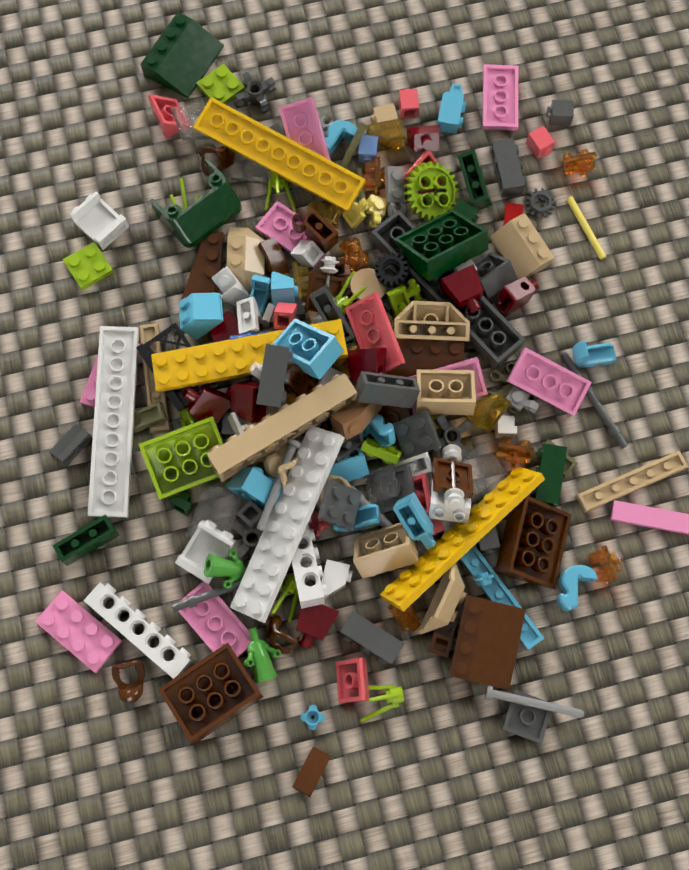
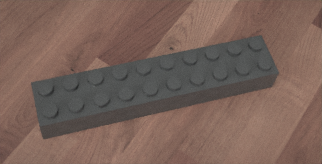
[371,210,526,370]

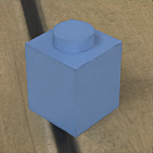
[358,135,378,165]

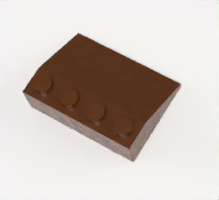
[387,339,464,377]
[495,496,572,589]
[449,595,526,690]
[158,643,263,745]

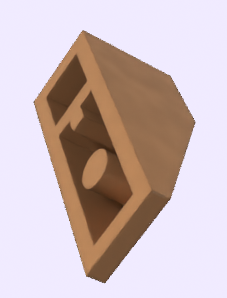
[330,401,382,440]

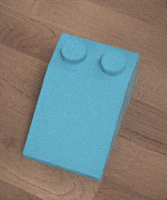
[273,318,344,380]

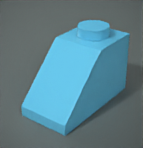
[271,272,299,306]

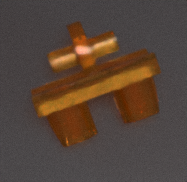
[562,149,597,177]
[365,157,386,195]
[339,237,369,273]
[496,436,534,468]
[589,545,624,584]
[388,605,421,632]

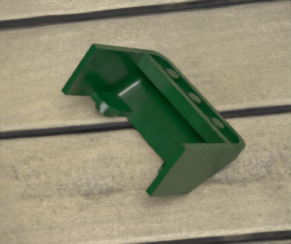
[150,158,242,248]

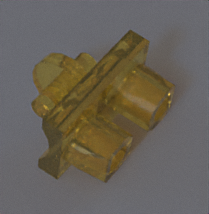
[285,262,309,300]

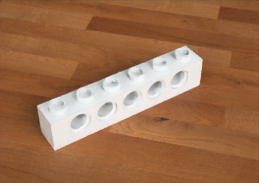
[292,517,328,609]
[84,582,193,679]

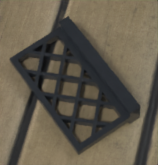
[136,323,218,412]

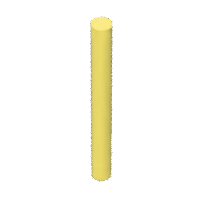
[566,196,606,260]

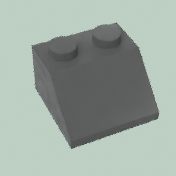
[474,252,517,298]

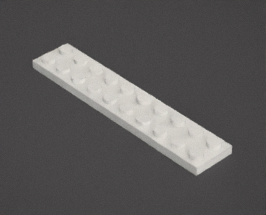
[88,326,139,518]
[230,426,345,623]

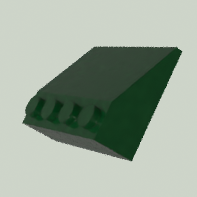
[141,12,224,99]
[394,209,489,281]

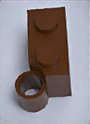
[292,208,338,254]

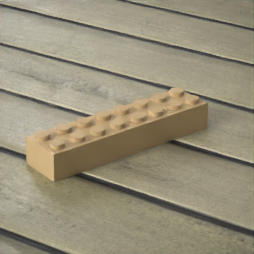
[207,373,357,482]

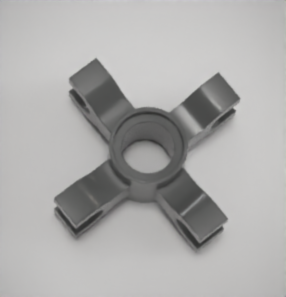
[235,71,276,114]
[431,415,473,457]
[231,521,263,561]

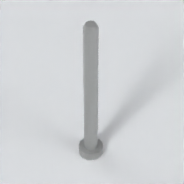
[257,439,301,531]
[485,685,584,718]

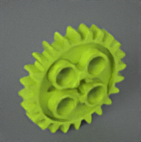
[403,161,460,221]

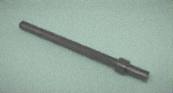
[560,352,628,449]
[171,579,242,612]

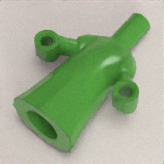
[204,549,247,589]
[244,627,282,683]

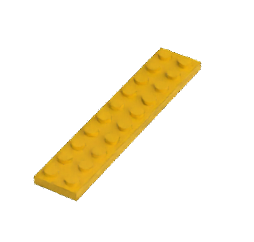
[193,97,366,213]
[151,319,348,392]
[380,466,545,612]

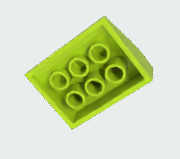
[138,416,223,500]

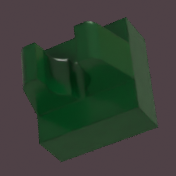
[170,491,192,516]

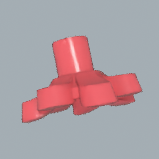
[308,511,329,537]

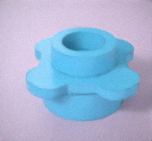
[472,571,494,586]
[301,705,325,730]

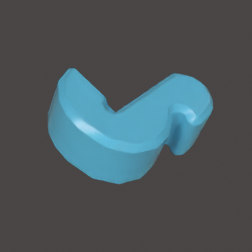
[325,120,358,157]
[249,275,271,317]
[572,340,617,368]
[362,414,396,447]
[333,504,381,532]
[556,565,598,611]

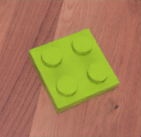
[196,64,246,104]
[62,241,114,291]

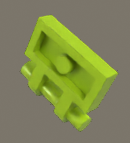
[386,279,424,318]
[361,437,403,465]

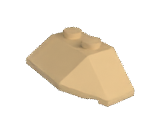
[227,227,265,293]
[394,301,470,341]
[417,563,467,634]

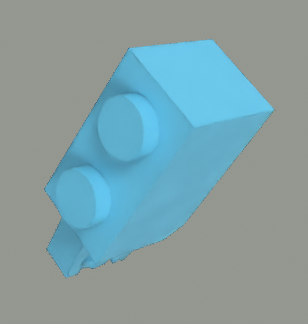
[437,84,466,134]
[393,492,436,550]

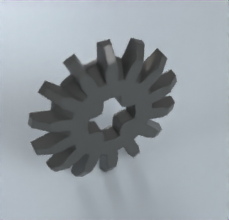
[524,188,557,218]

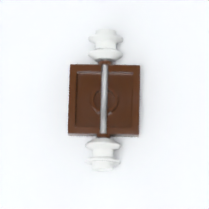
[305,256,345,323]
[432,444,474,510]

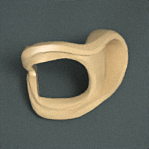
[264,454,297,487]

